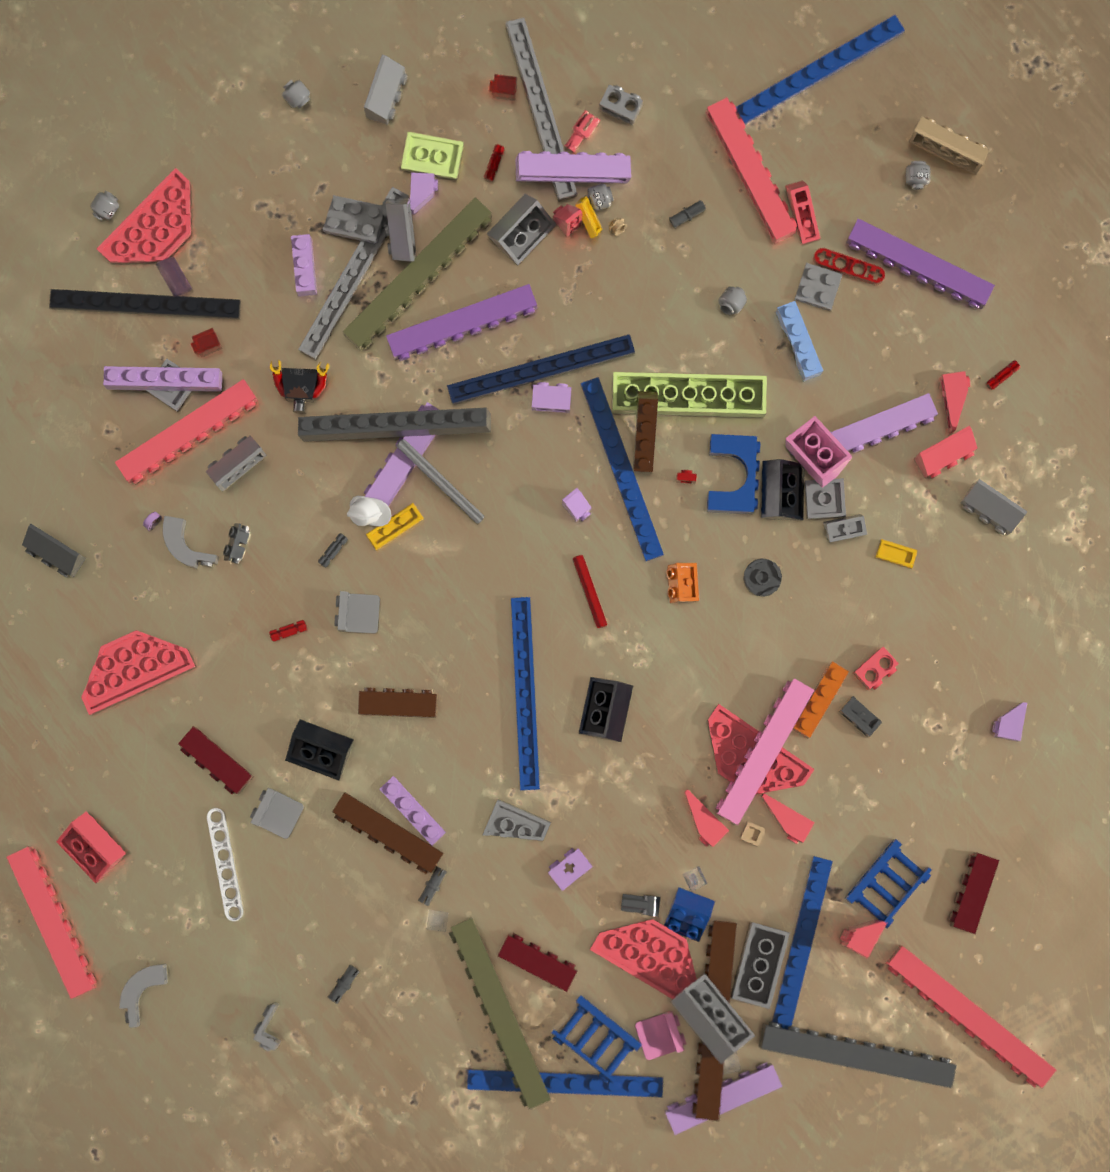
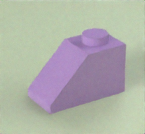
[410,173,438,215]
[562,488,592,522]
[992,702,1027,742]

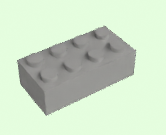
[730,922,790,1009]

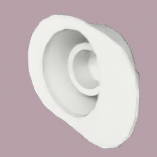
[347,496,391,526]

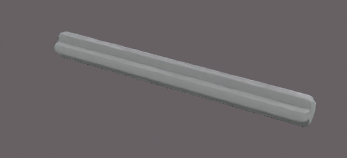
[396,439,484,523]

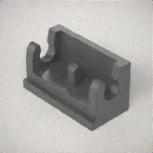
[839,696,882,737]

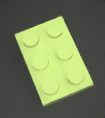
[401,132,464,180]

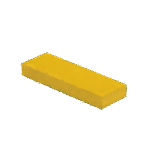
[365,503,424,551]

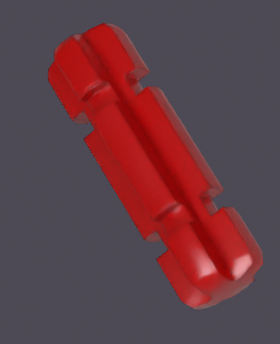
[484,144,504,181]
[987,360,1020,390]
[269,620,307,642]

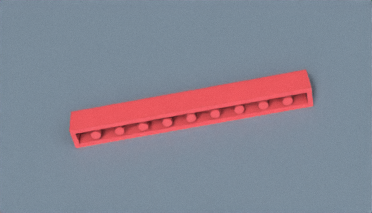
[886,945,1056,1088]

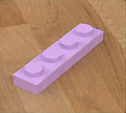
[380,776,446,845]

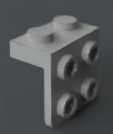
[334,591,380,634]
[250,788,304,839]
[253,1002,281,1051]

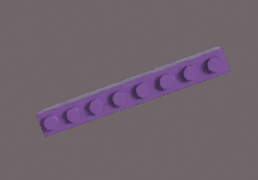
[846,218,995,309]
[386,284,537,361]

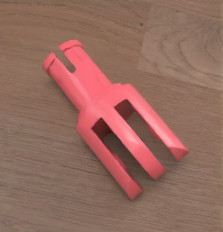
[564,110,600,153]

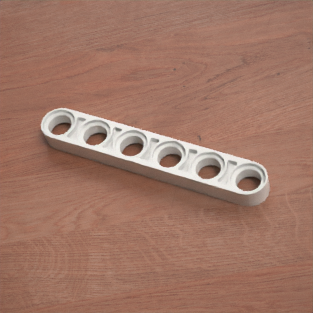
[207,808,243,921]

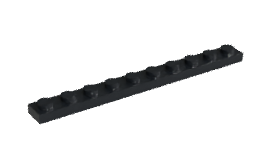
[49,289,241,320]

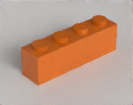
[792,662,849,739]

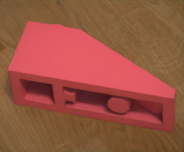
[785,180,820,244]
[553,204,582,237]
[940,371,970,433]
[684,789,729,847]
[761,793,815,844]

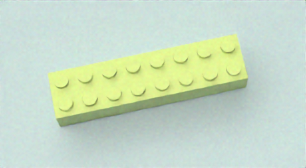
[612,372,767,418]

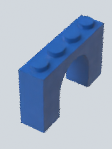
[707,434,760,514]

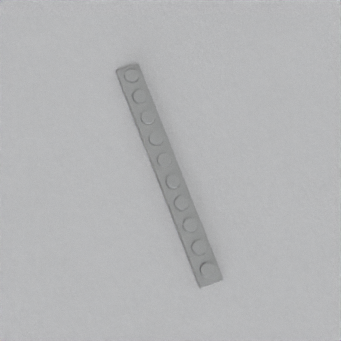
[505,18,577,201]
[299,187,409,360]

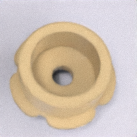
[609,218,627,236]

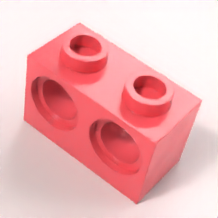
[853,646,899,690]

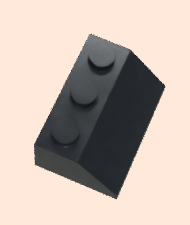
[761,459,804,521]
[579,677,633,742]
[285,719,354,780]

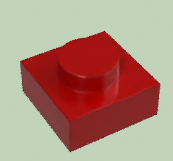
[676,470,697,484]

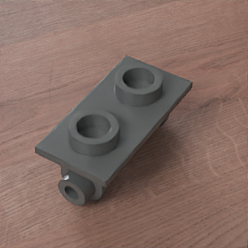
[223,523,250,564]

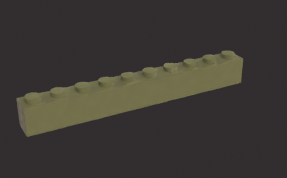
[343,197,492,351]
[449,918,551,1109]

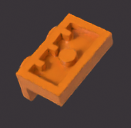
[666,563,699,603]

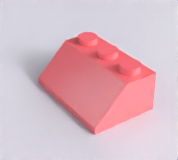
[914,425,978,479]
[56,811,126,884]
[840,919,887,958]

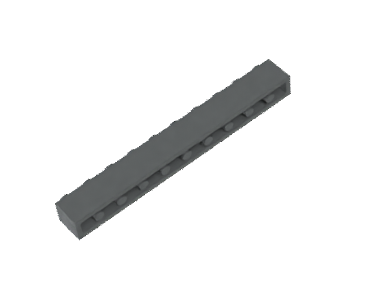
[298,408,491,442]
[759,1022,956,1088]

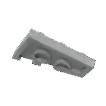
[483,799,551,841]

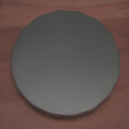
[743,558,782,597]

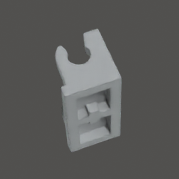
[823,514,867,542]

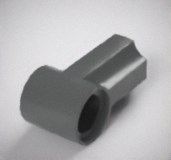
[621,894,661,917]

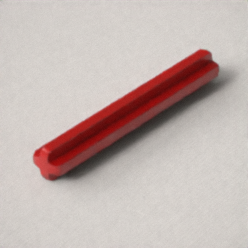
[573,555,607,628]

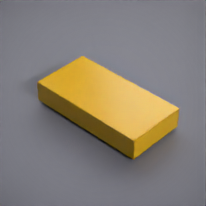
[575,196,602,239]
[875,539,918,569]

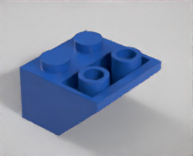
[664,888,715,942]

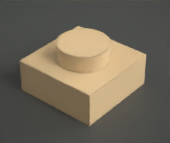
[740,821,766,847]

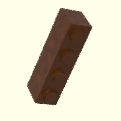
[633,391,658,472]
[358,688,437,718]

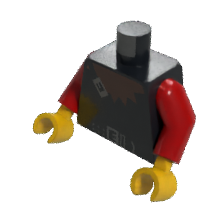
[270,360,330,413]

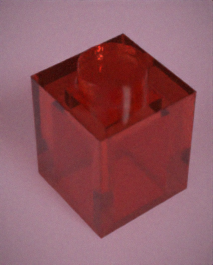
[489,74,517,100]
[191,328,222,357]

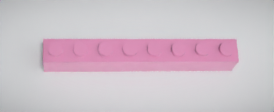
[716,678,814,825]

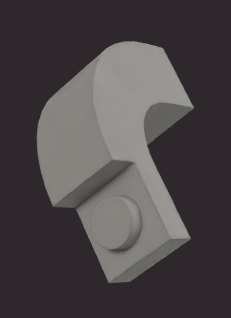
[163,516,219,569]
[120,964,168,1028]

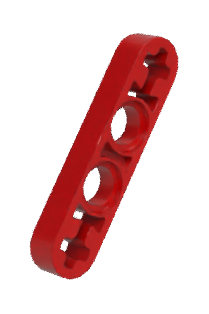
[813,248,885,285]

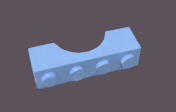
[776,301,823,382]

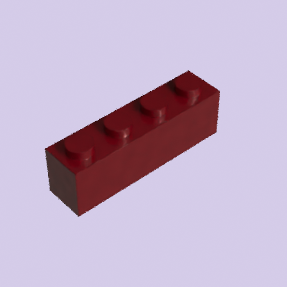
[178,726,254,795]
[949,852,1000,934]
[498,933,577,992]

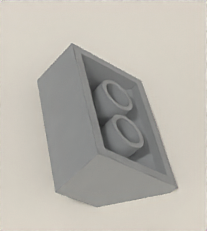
[364,54,408,125]
[487,193,557,265]
[383,198,416,261]
[205,435,267,492]
[961,479,1028,535]

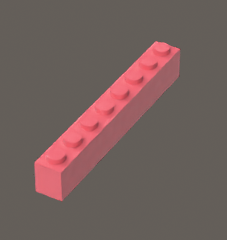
[706,98,797,244]
[115,379,258,484]
[7,847,96,999]

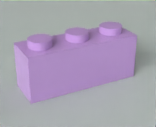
[291,234,317,297]

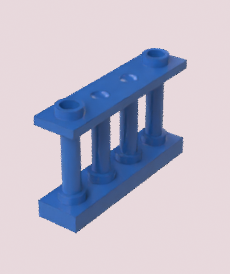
[844,839,932,929]
[552,996,642,1083]

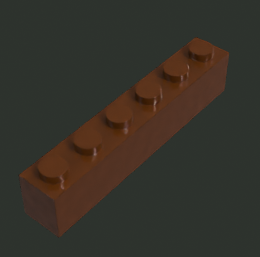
[332,792,444,874]

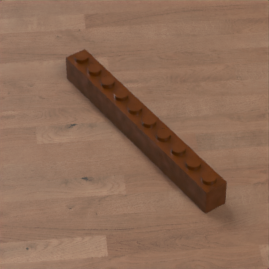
[692,921,737,1121]

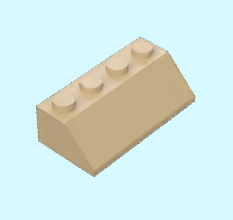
[909,117,989,175]

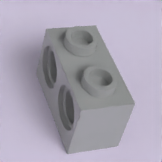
[599,85,643,126]

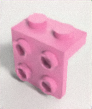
[635,1011,687,1060]

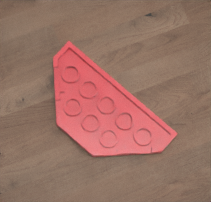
[97,168,191,263]
[81,630,196,715]
[707,704,815,794]
[590,919,697,999]

